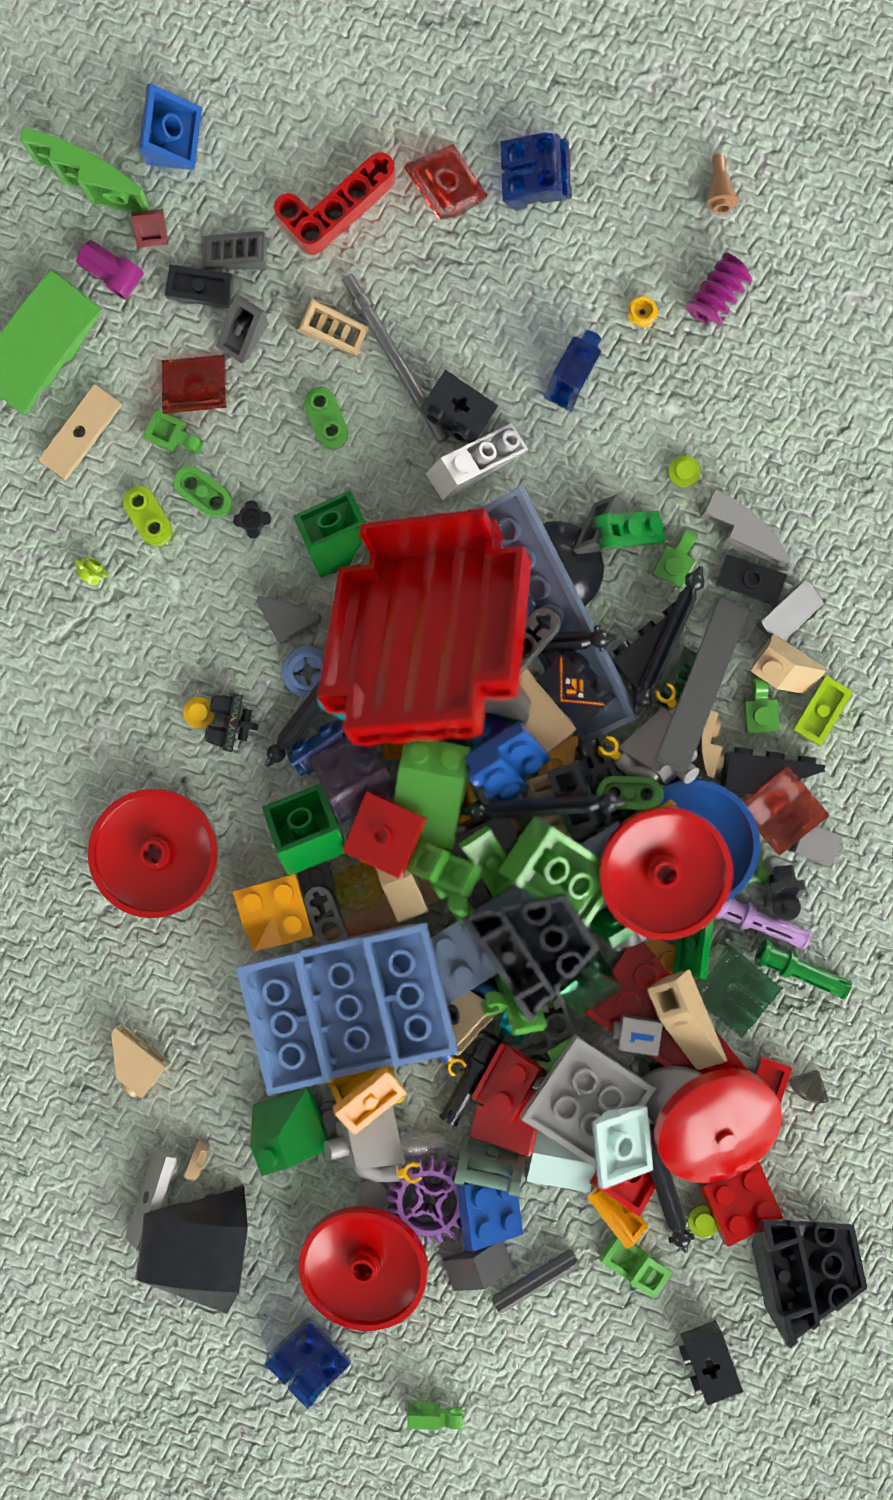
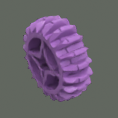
[386,1155,462,1245]

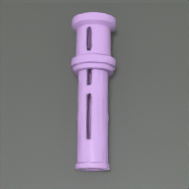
[715,898,812,950]

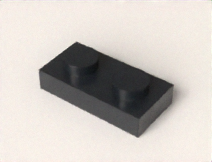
[165,264,234,309]

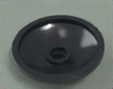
[543,521,604,606]

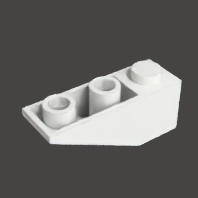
[426,423,528,501]

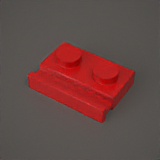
[471,1042,544,1124]

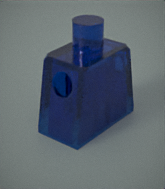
[544,330,602,413]

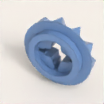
[282,646,325,697]

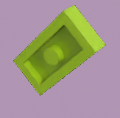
[791,675,854,747]

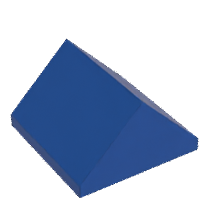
[139,83,202,170]

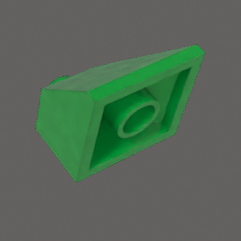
[293,490,366,578]
[250,1086,329,1176]

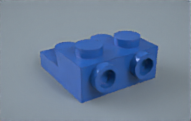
[465,721,551,802]

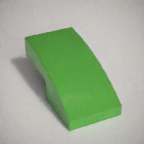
[406,841,482,898]
[598,1234,673,1299]

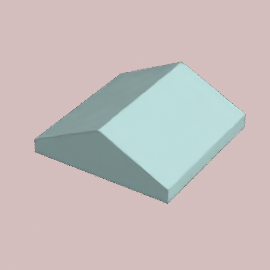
[592,1105,653,1189]
[526,1130,596,1193]

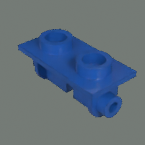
[287,719,351,776]

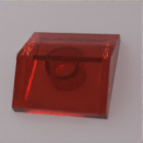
[404,144,488,220]
[162,355,229,414]
[743,766,830,856]

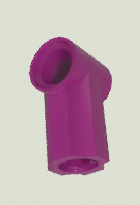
[76,239,144,300]

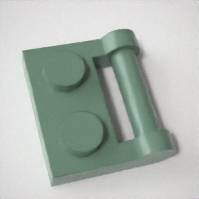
[454,1134,525,1197]

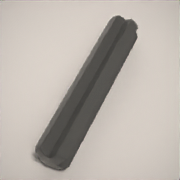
[492,1250,579,1313]

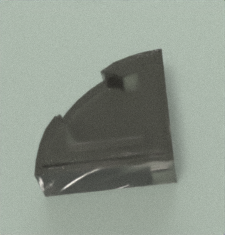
[788,1070,829,1103]

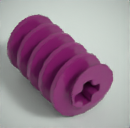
[685,253,753,325]

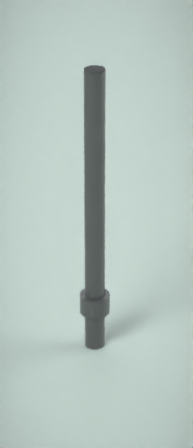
[342,274,449,443]

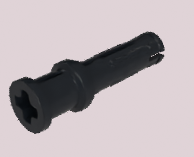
[439,1030,504,1127]

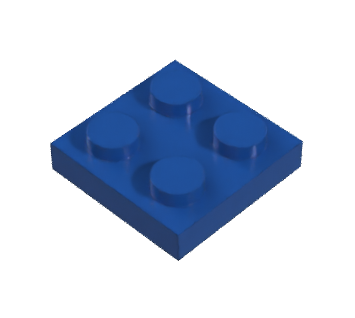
[457,1173,523,1252]

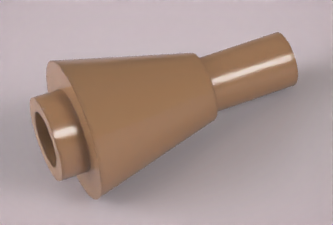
[706,153,738,214]

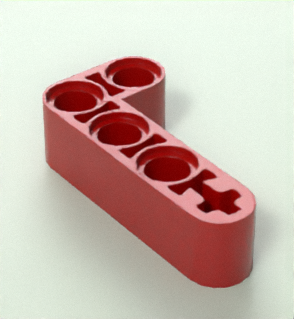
[274,152,396,255]

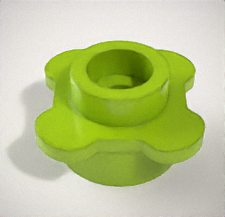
[74,557,109,585]

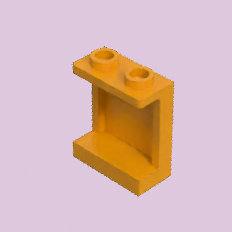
[326,1065,406,1135]

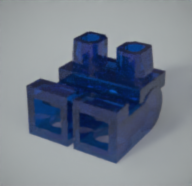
[500,132,572,211]
[265,1317,351,1409]

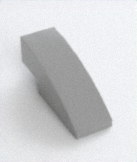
[700,489,790,568]

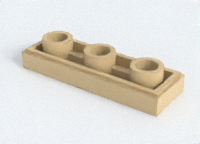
[38,384,122,481]

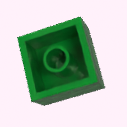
[262,783,346,876]

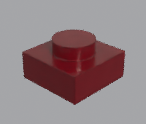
[131,209,169,248]

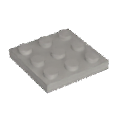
[519,1034,656,1168]

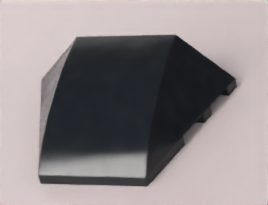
[460,893,599,1023]
[135,1185,248,1314]
[751,1219,868,1349]

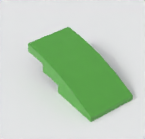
[20,127,152,213]
[0,270,103,414]

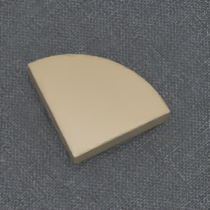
[184,1140,210,1181]

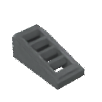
[203,232,267,270]

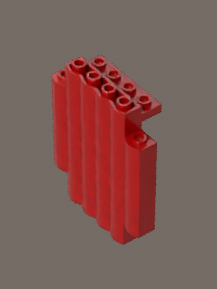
[317,508,531,746]

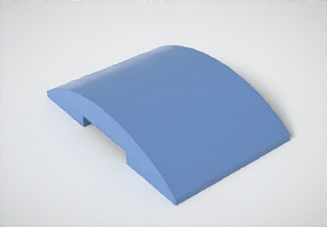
[236,923,458,1095]

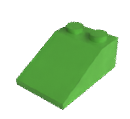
[394,739,472,851]
[498,816,604,927]

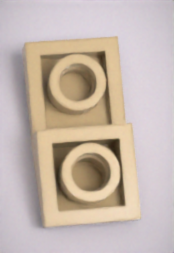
[697,710,725,778]

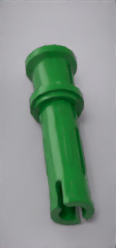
[754,939,852,1000]

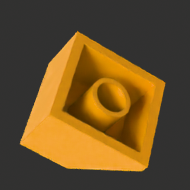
[233,873,315,951]

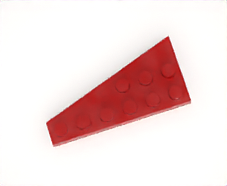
[584,942,749,1074]

